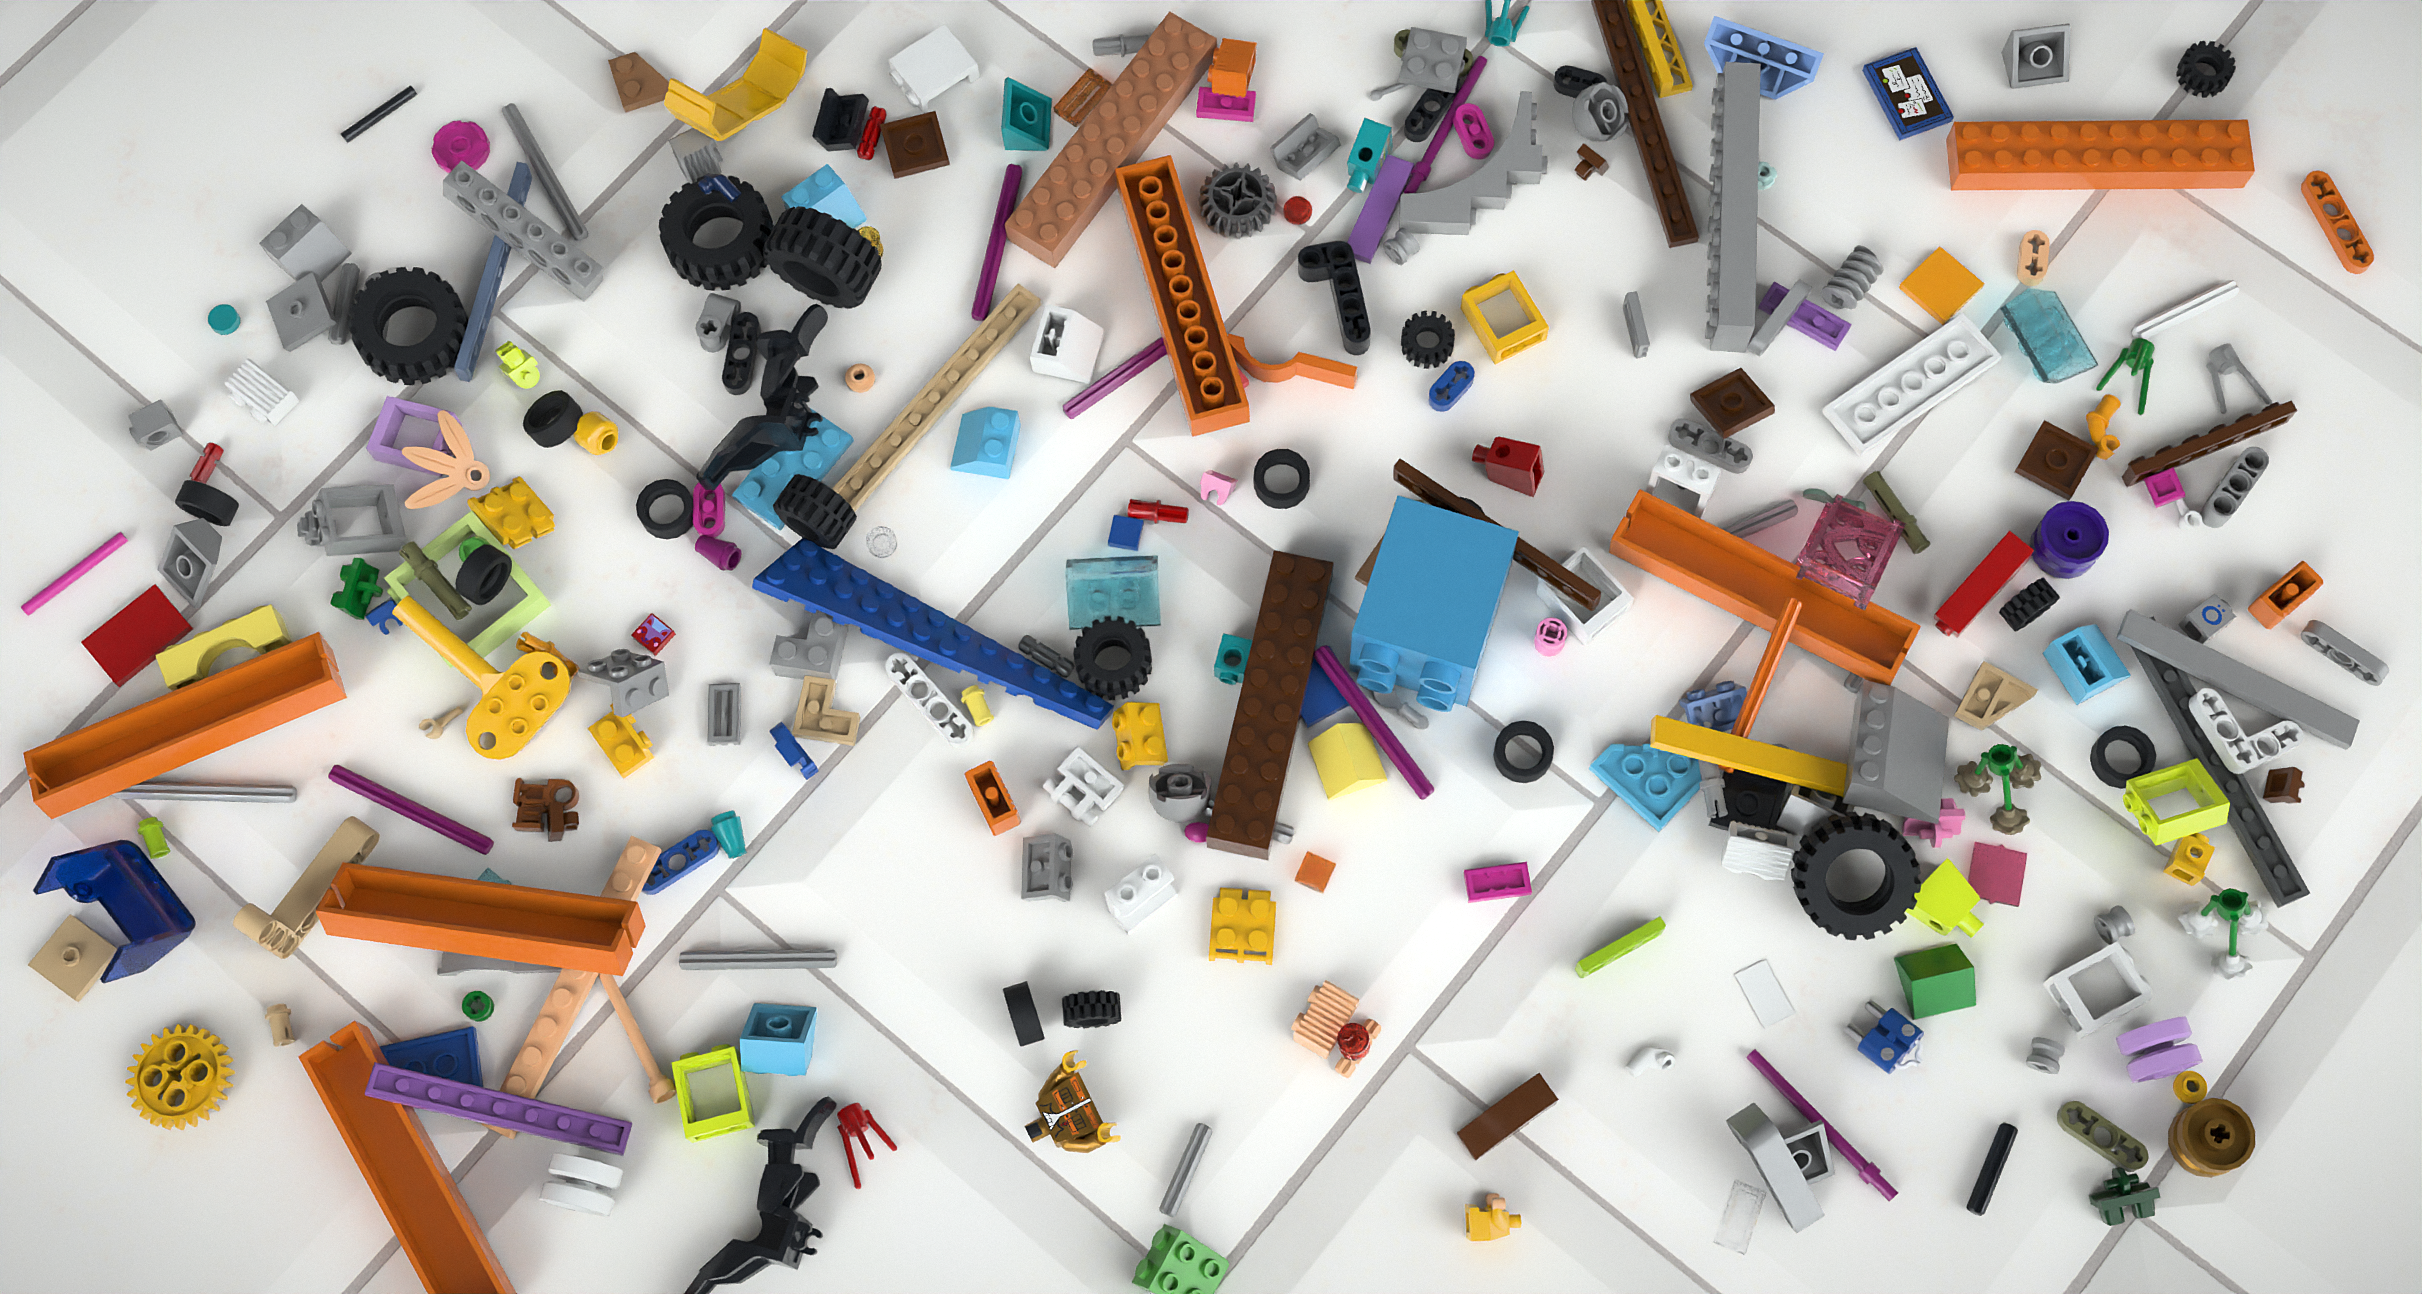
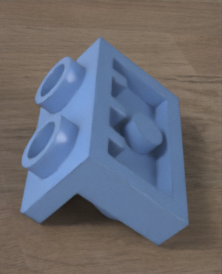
[1679,681,1747,732]

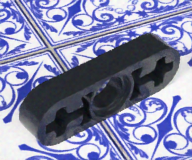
[1404,77,1460,142]
[722,312,761,395]

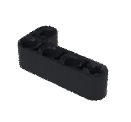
[1298,241,1371,355]

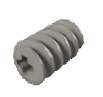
[1821,245,1884,310]

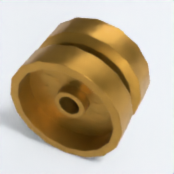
[2168,1098,2255,1178]

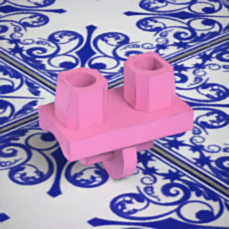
[1901,798,1966,848]

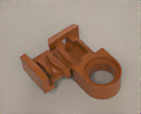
[512,778,579,832]

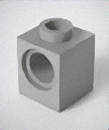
[128,399,183,451]

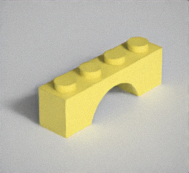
[155,604,292,691]

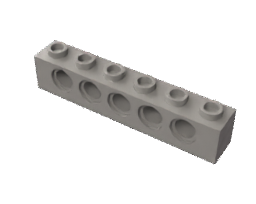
[443,160,604,301]

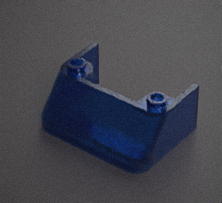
[33,840,196,984]

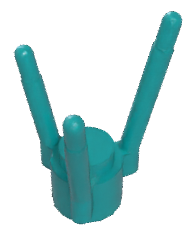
[1484,0,1530,47]

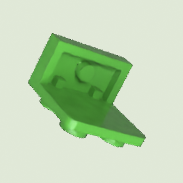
[1132,1224,1229,1294]

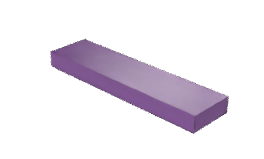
[1347,154,1414,264]

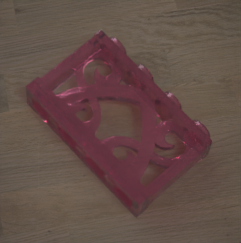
[1795,494,1906,610]

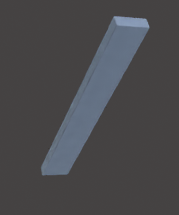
[454,162,533,382]

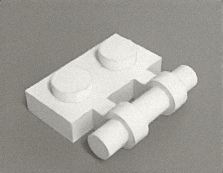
[1043,746,1125,827]

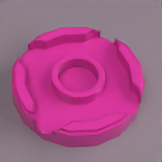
[431,120,490,173]

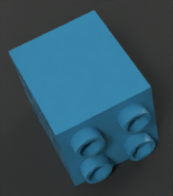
[1349,495,1519,712]

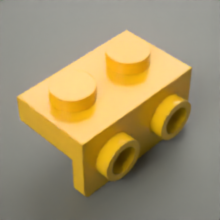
[1112,702,1168,770]

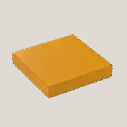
[1899,246,1985,326]

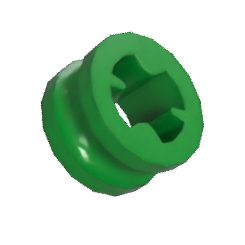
[462,991,494,1022]

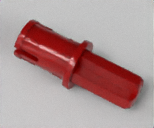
[1128,499,1189,524]

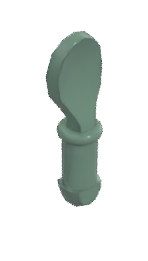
[1803,488,1866,514]

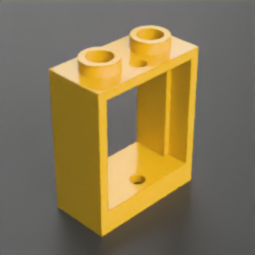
[1460,270,1549,365]

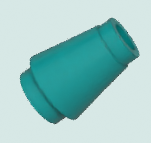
[711,810,747,859]

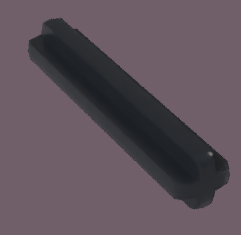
[1966,1122,2018,1216]

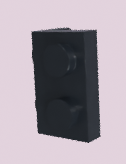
[812,88,869,152]

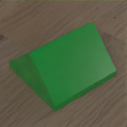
[1894,943,1976,1020]

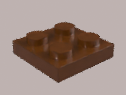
[880,111,950,179]
[1690,368,1775,440]
[2014,420,2099,501]

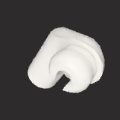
[1625,1047,1675,1078]

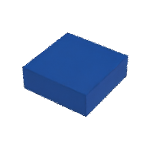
[1108,515,1144,551]

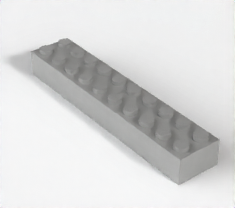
[1705,62,1761,353]

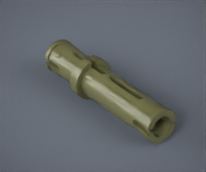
[1862,471,1931,555]
[399,541,472,620]

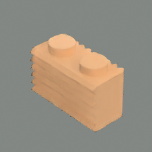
[1291,980,1359,1059]

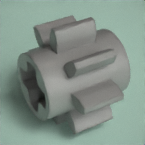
[297,510,337,546]

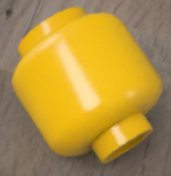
[573,411,618,455]

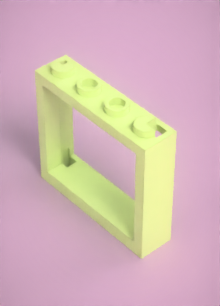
[384,510,551,668]

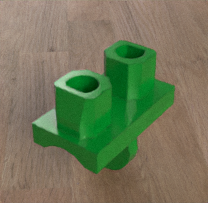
[330,558,383,620]

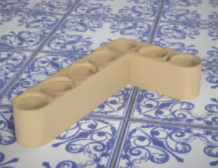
[233,816,380,959]

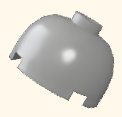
[1572,82,1628,141]
[1149,764,1211,823]

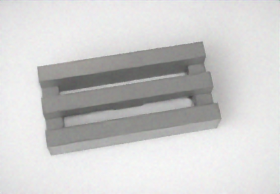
[1623,291,1650,359]
[707,683,741,746]

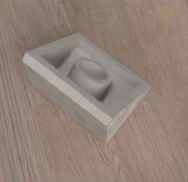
[2001,23,2070,89]
[1782,1120,1835,1185]

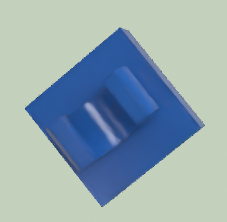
[365,597,403,635]

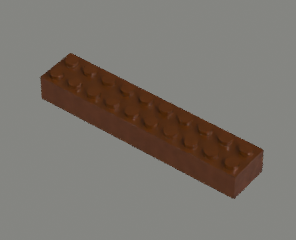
[1206,550,1334,861]

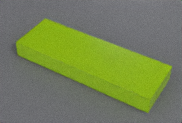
[1575,916,1666,979]

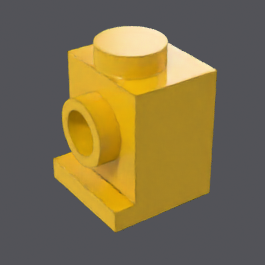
[2163,833,2215,886]

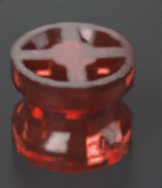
[1337,1023,1371,1061]

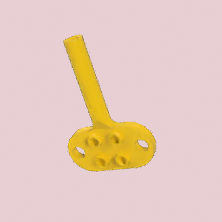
[392,595,572,760]

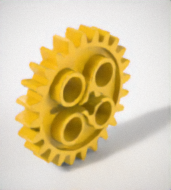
[125,1024,235,1130]

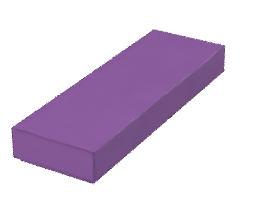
[1758,281,1852,351]

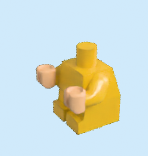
[1465,1193,1522,1241]

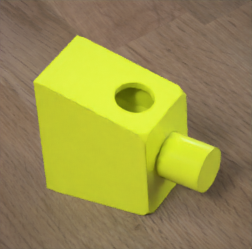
[1906,858,1984,938]

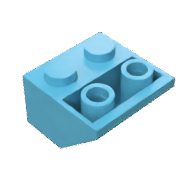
[2043,624,2131,705]

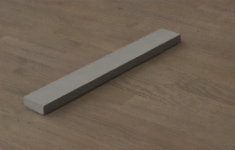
[2116,609,2360,750]

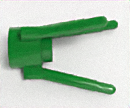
[2096,338,2155,415]

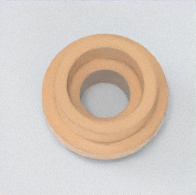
[845,364,875,393]

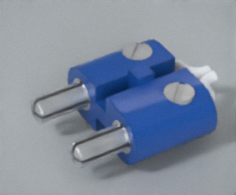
[1844,1000,1924,1074]

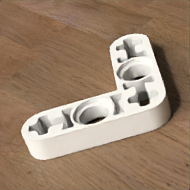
[2189,688,2304,774]

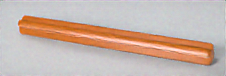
[1718,597,1802,773]

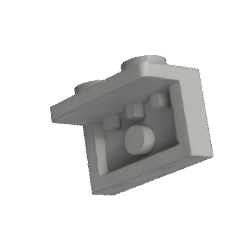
[1270,113,1341,181]

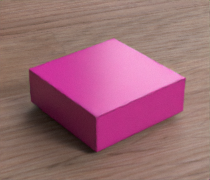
[2144,467,2186,508]

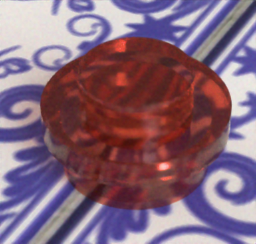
[1283,196,1312,225]

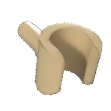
[419,706,463,739]

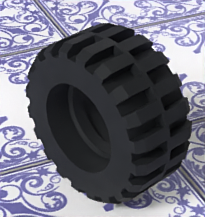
[659,176,774,291]
[763,206,882,309]
[348,267,468,385]
[1791,811,1921,941]

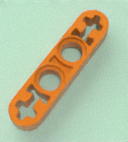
[2301,170,2374,274]

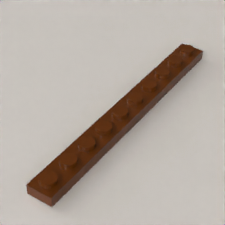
[1591,0,1699,248]

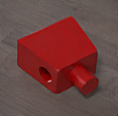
[1472,436,1545,497]

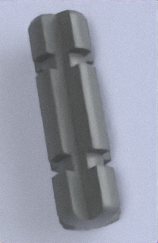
[1018,635,1075,678]

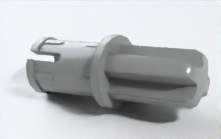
[1092,34,1149,57]

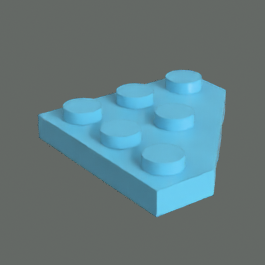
[1589,744,1720,832]

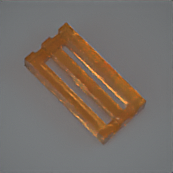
[1053,68,1112,127]

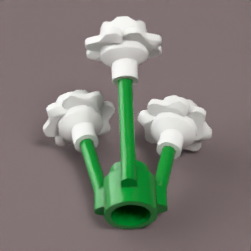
[2178,888,2269,981]

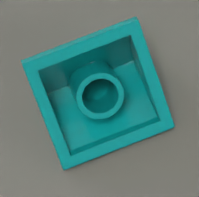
[1001,77,1052,151]

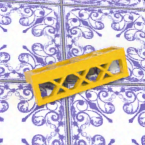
[1624,0,1693,98]

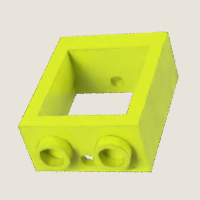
[2123,758,2230,846]
[671,1044,755,1143]

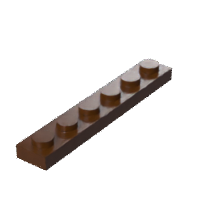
[2121,400,2298,487]

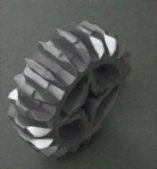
[1198,162,1277,239]

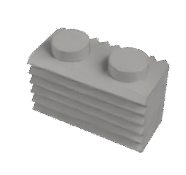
[668,128,723,184]

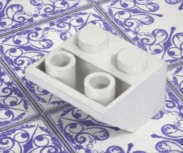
[1030,304,1105,384]

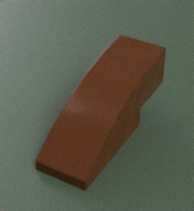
[1457,1073,1559,1161]

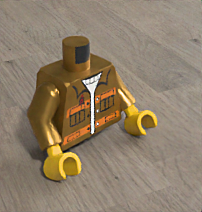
[1025,1050,1121,1153]

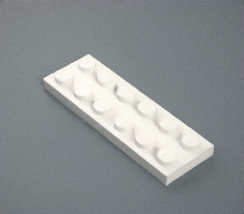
[1822,313,2002,457]

